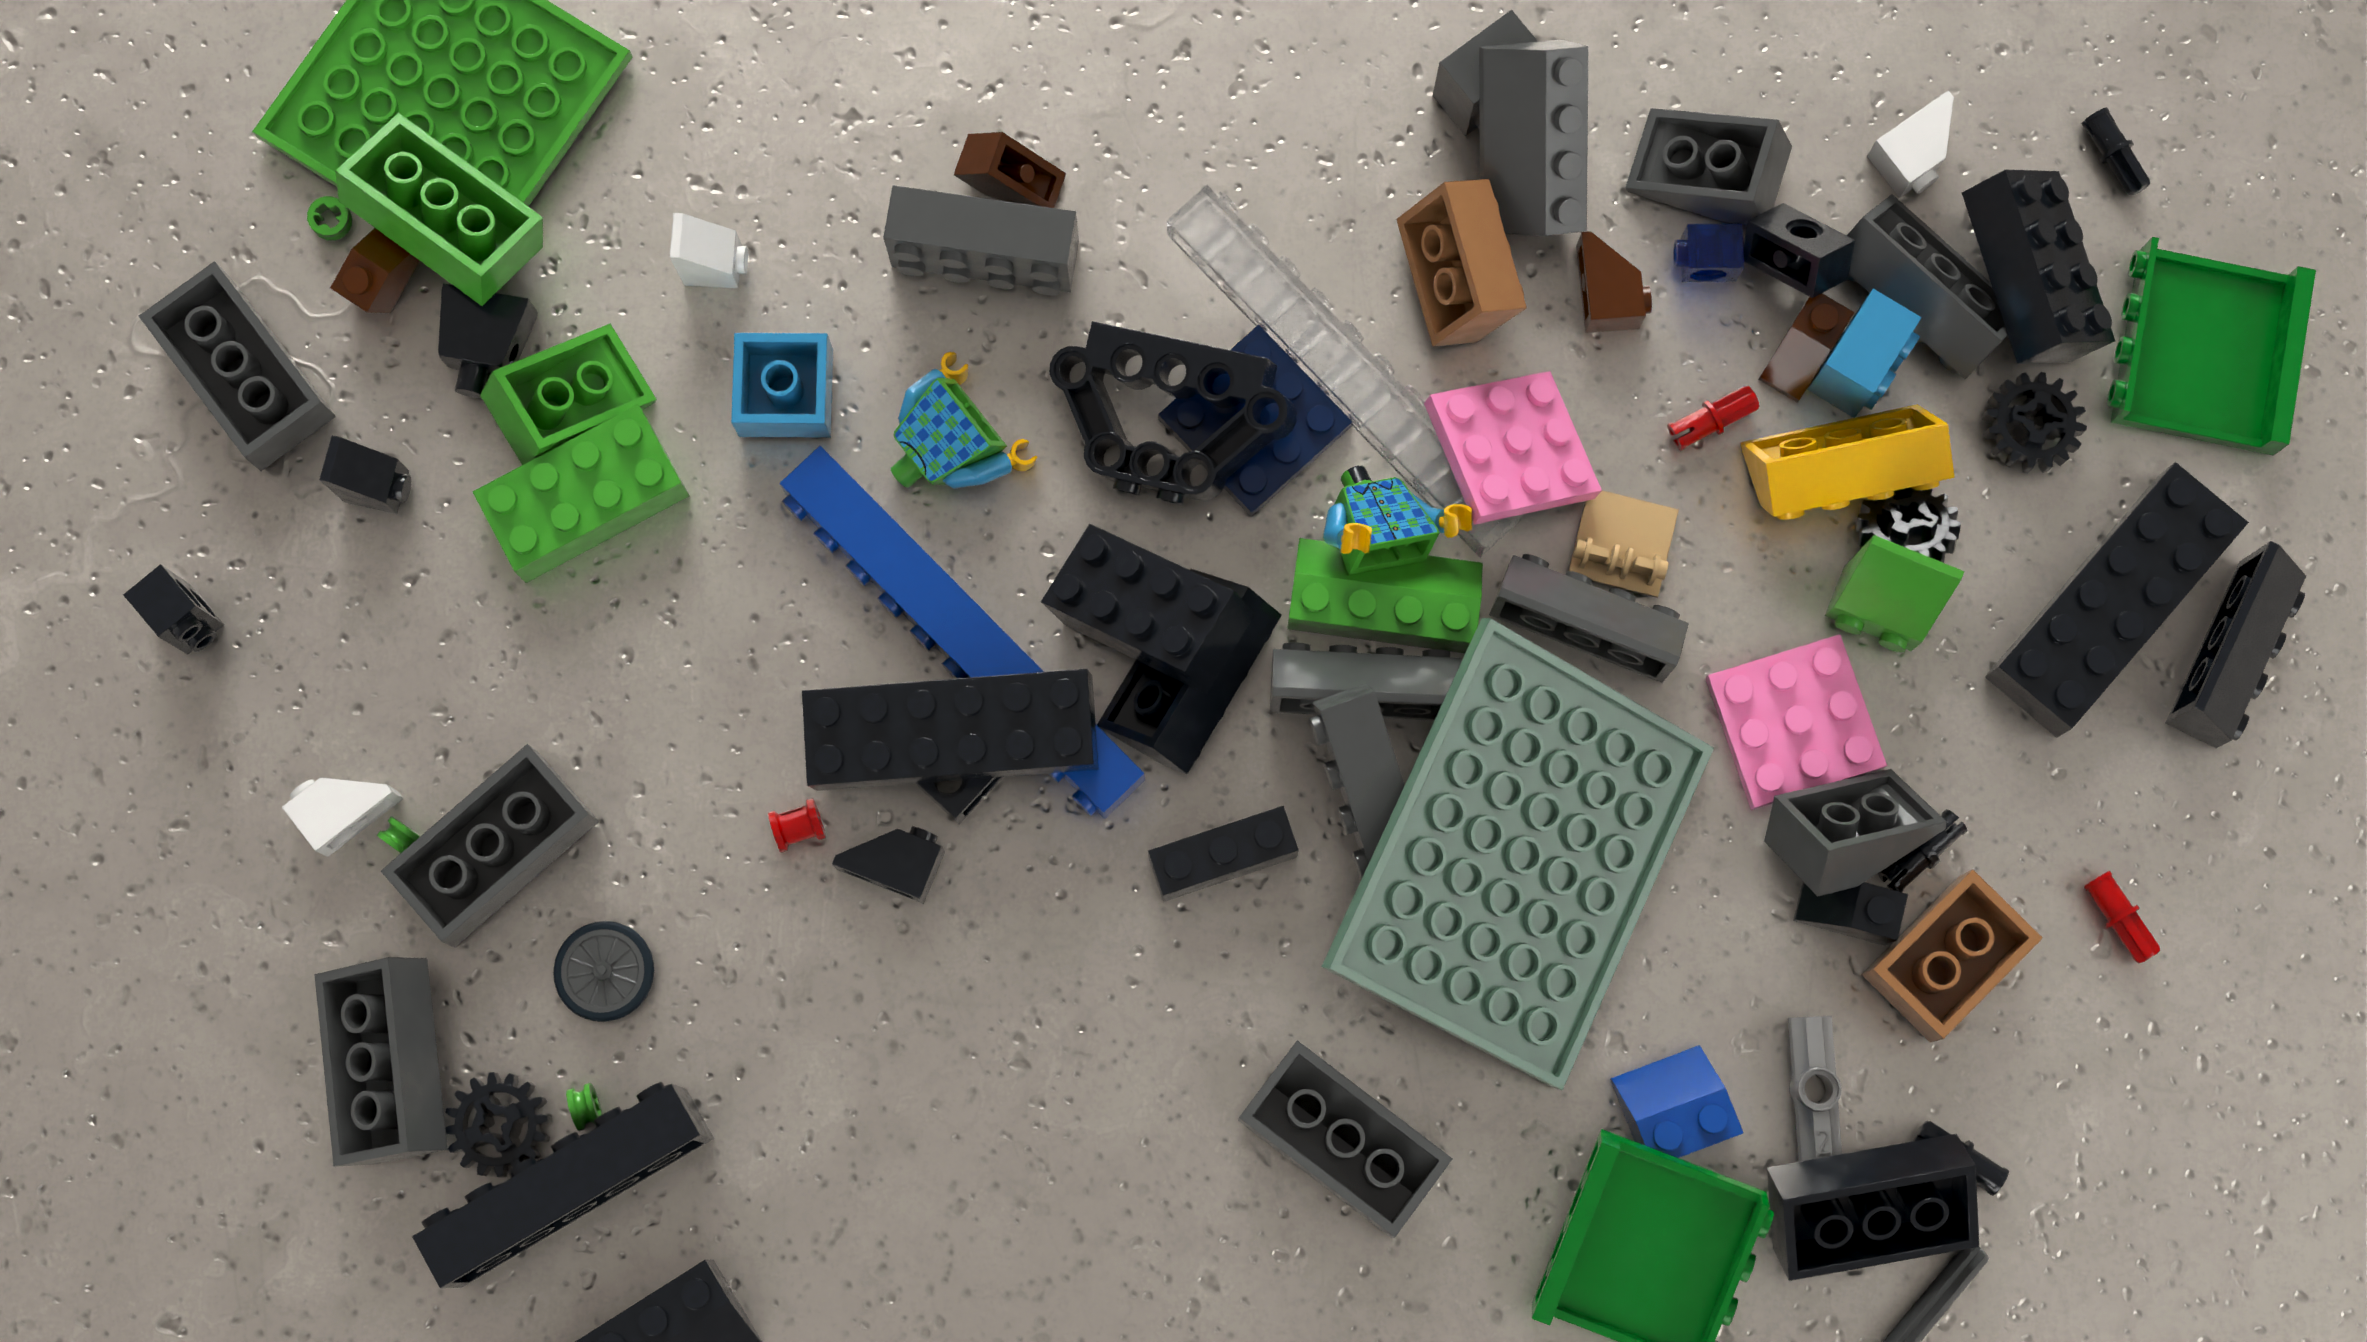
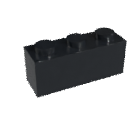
[1148,806,1299,902]

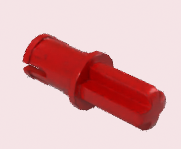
[1667,386,1760,451]
[2084,871,2160,963]

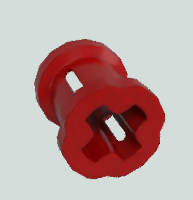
[768,798,826,853]

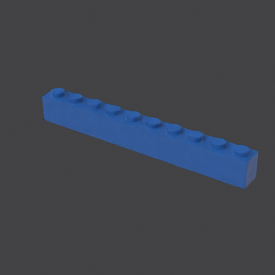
[780,446,1145,819]

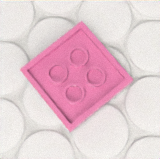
[1424,371,1602,525]
[1705,634,1887,810]

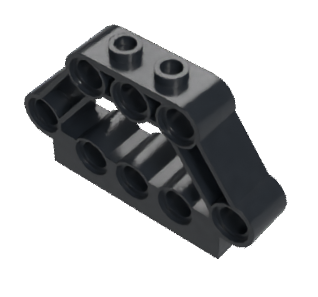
[1049,321,1297,505]

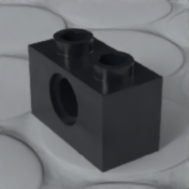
[1741,203,1855,298]

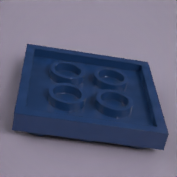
[1158,324,1353,517]

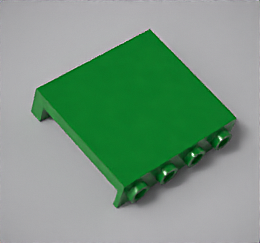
[2107,237,2316,456]
[1532,1129,1774,1342]

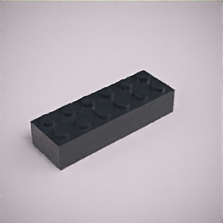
[1985,462,2249,738]
[802,669,1099,791]
[412,1082,714,1288]

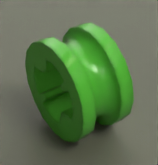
[307,196,352,241]
[377,816,420,853]
[566,1083,602,1131]

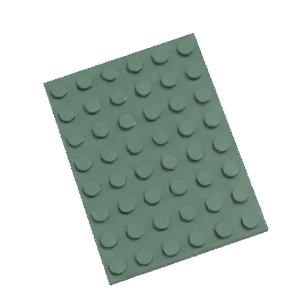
[1321,618,1714,1090]

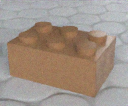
[1396,179,1527,347]
[1861,869,2043,1043]

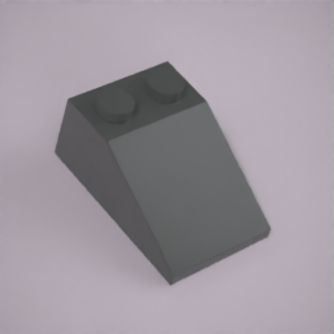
[1625,108,1792,225]
[1764,769,1947,896]

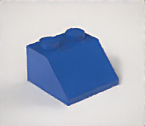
[1610,1045,1744,1158]

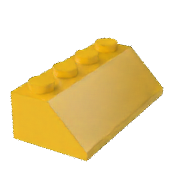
[1740,404,1955,520]

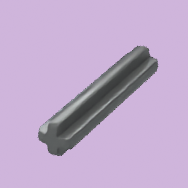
[1883,1247,1989,1342]

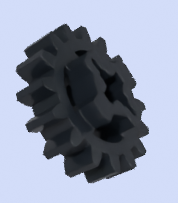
[1982,372,2087,473]
[1856,487,1961,563]
[445,1072,552,1178]

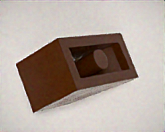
[954,132,1066,208]
[330,228,420,313]
[1576,231,1652,333]
[1758,293,1854,403]

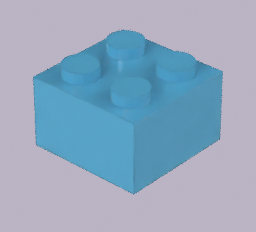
[1807,288,1922,418]
[731,333,833,438]

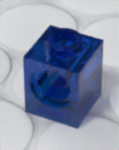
[1673,224,1744,282]

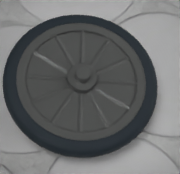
[553,921,654,1022]

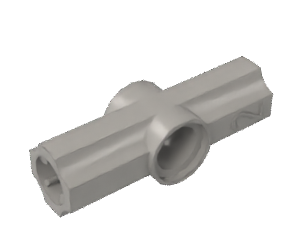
[1788,1016,1842,1162]

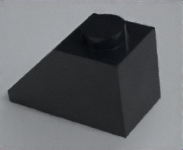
[319,435,412,514]
[832,826,945,904]
[1793,882,1908,946]

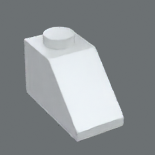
[1867,91,1954,198]
[670,213,748,288]
[282,778,404,857]

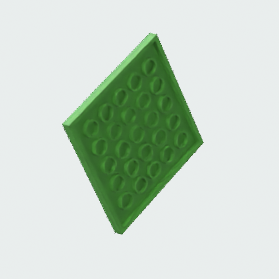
[252,0,633,207]

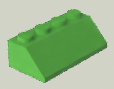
[1287,538,1483,654]

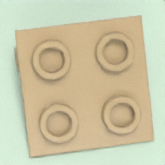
[1568,490,1679,598]

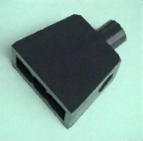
[438,283,538,398]

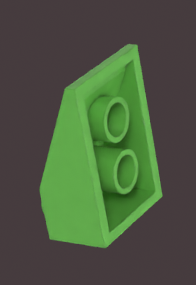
[480,323,657,465]
[1825,535,1965,652]

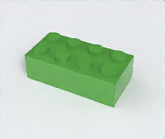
[335,113,543,306]
[472,404,690,583]

